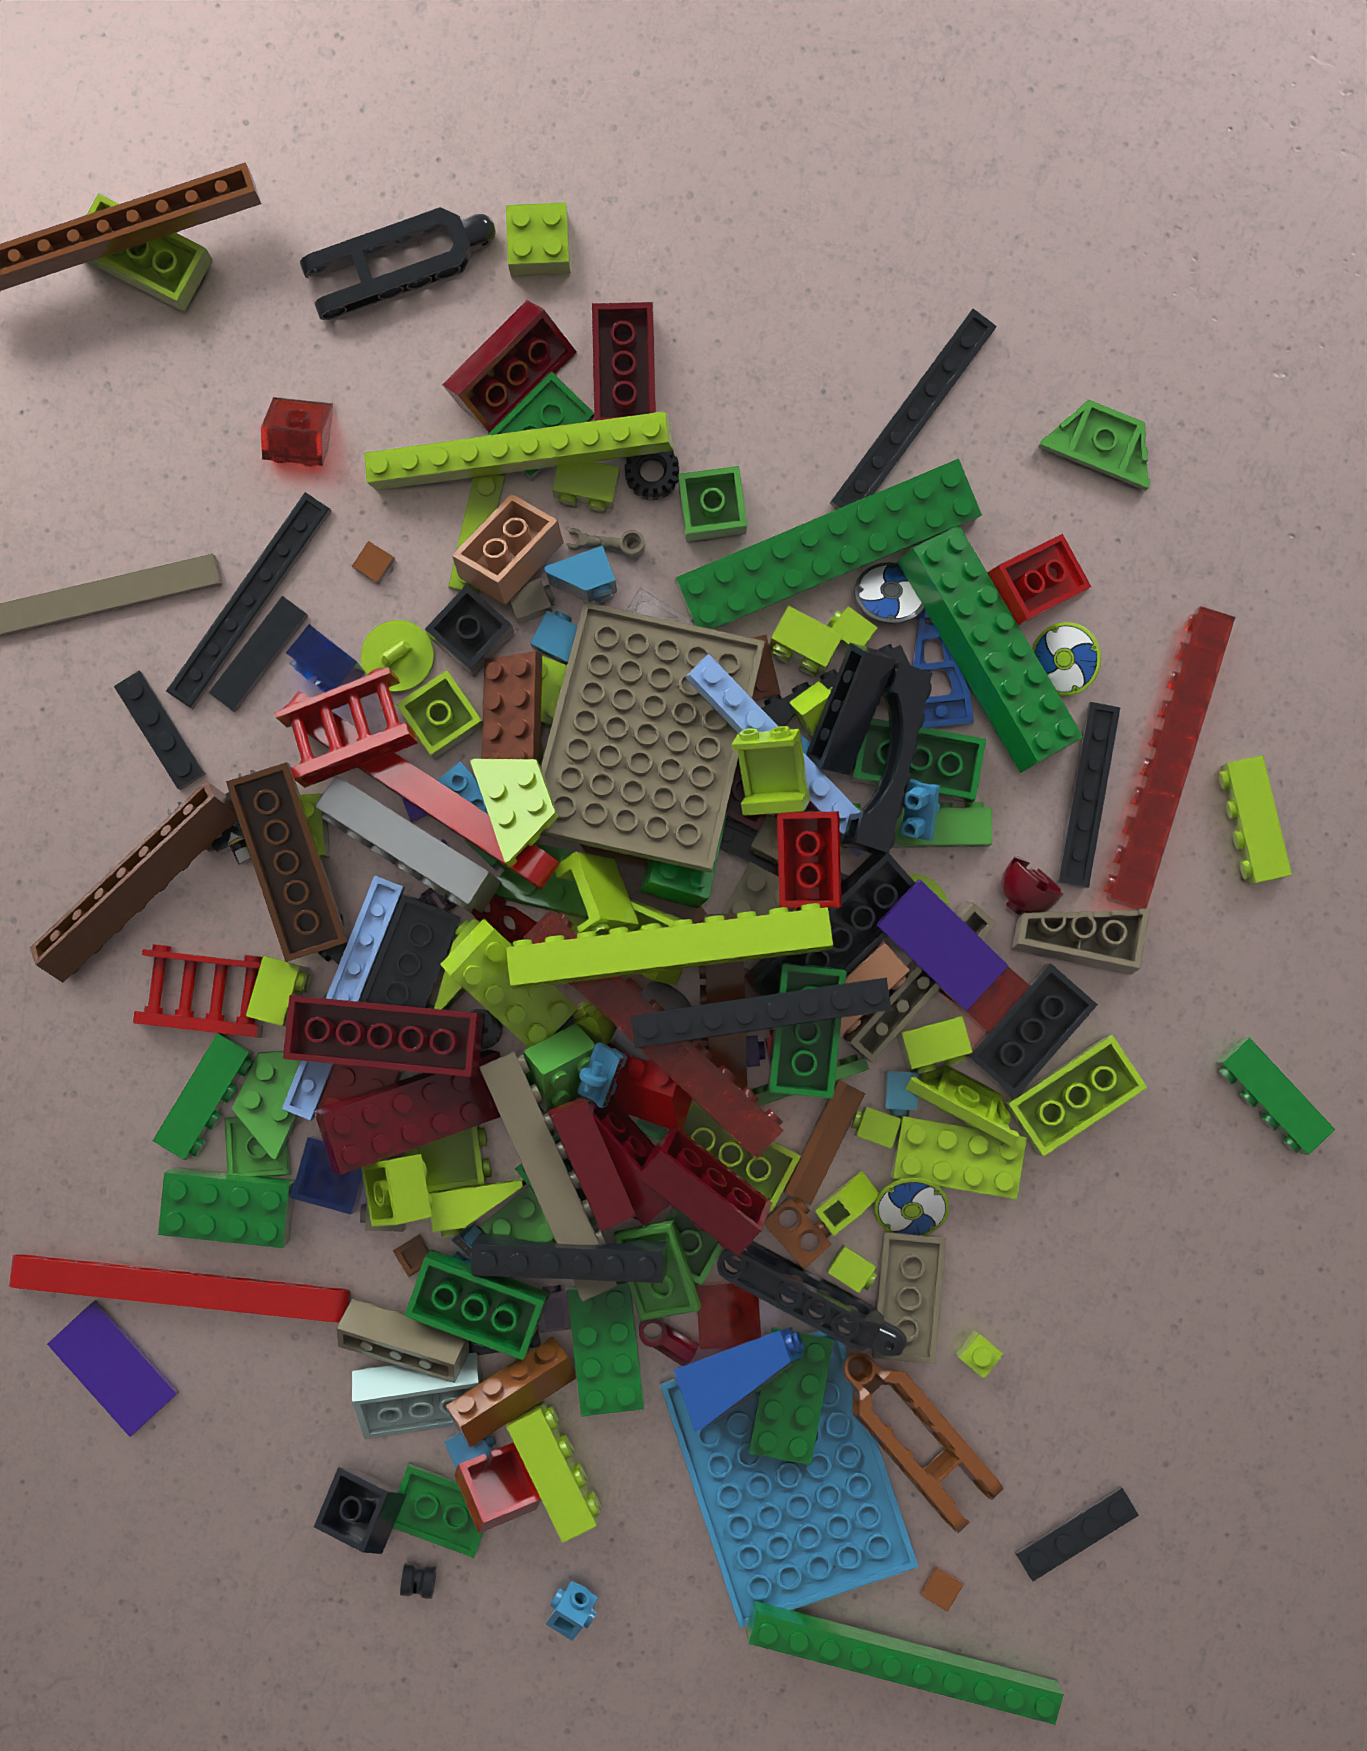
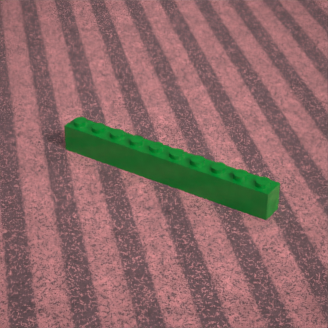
[746,1601,1064,1725]

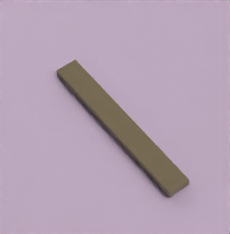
[0,553,222,637]

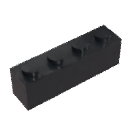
[806,642,896,776]

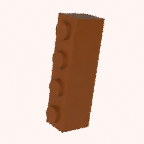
[446,1337,577,1447]

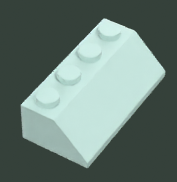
[352,1352,483,1439]

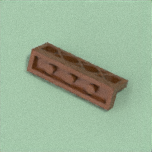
[783,1080,865,1205]

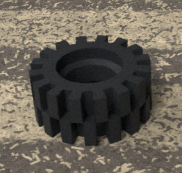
[624,451,679,500]

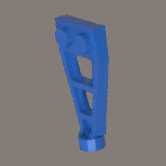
[912,609,974,729]

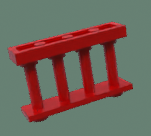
[274,667,419,788]
[133,944,263,1038]

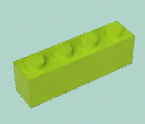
[1218,755,1292,885]

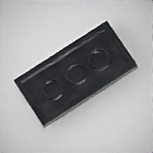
[360,894,461,1008]

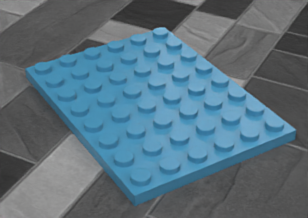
[660,1325,919,1628]

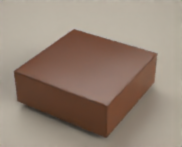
[352,541,395,584]
[393,1234,431,1277]
[920,1566,964,1612]

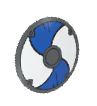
[854,562,925,624]

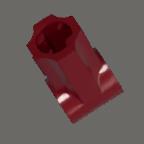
[639,1318,699,1366]

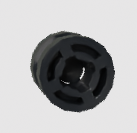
[400,1563,436,1599]

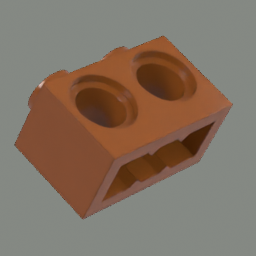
[764,1196,832,1270]

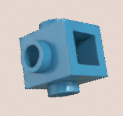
[546,1580,598,1641]

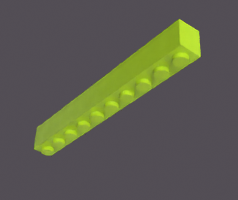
[364,411,674,490]
[506,903,833,990]

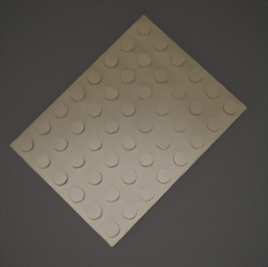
[540,602,765,873]

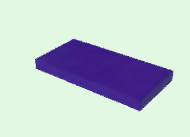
[876,879,1009,1011]
[47,1300,179,1437]

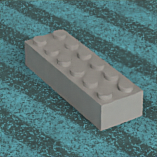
[316,775,502,913]

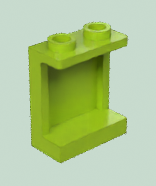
[732,726,810,815]
[555,851,639,936]
[405,1125,492,1192]

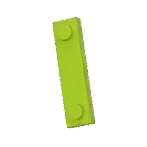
[448,474,505,595]

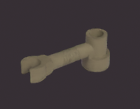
[566,528,646,558]

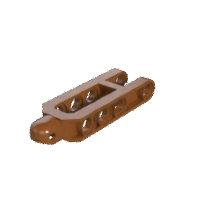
[842,1352,1004,1533]

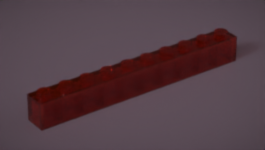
[1104,606,1235,910]
[524,910,784,1160]

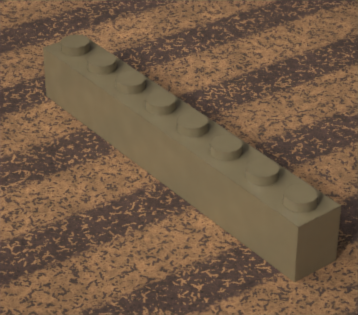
[479,1051,618,1301]

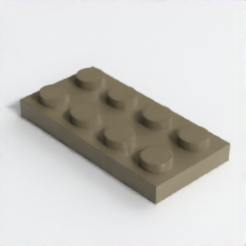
[872,1231,947,1364]

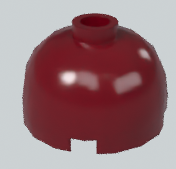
[1001,856,1063,915]

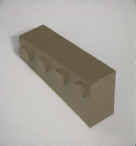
[1011,908,1150,975]

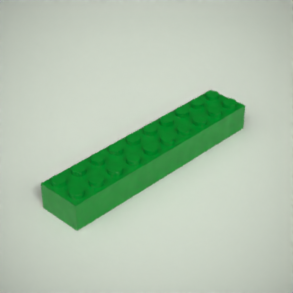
[674,458,982,630]

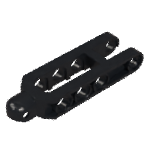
[300,207,496,320]
[717,1241,907,1356]

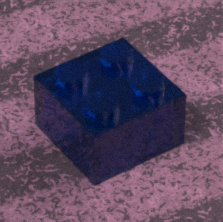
[286,624,365,693]
[290,1136,364,1215]

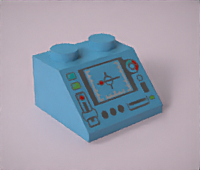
[544,546,617,604]

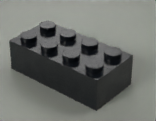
[965,963,1098,1099]

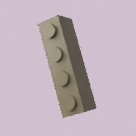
[336,1299,469,1383]

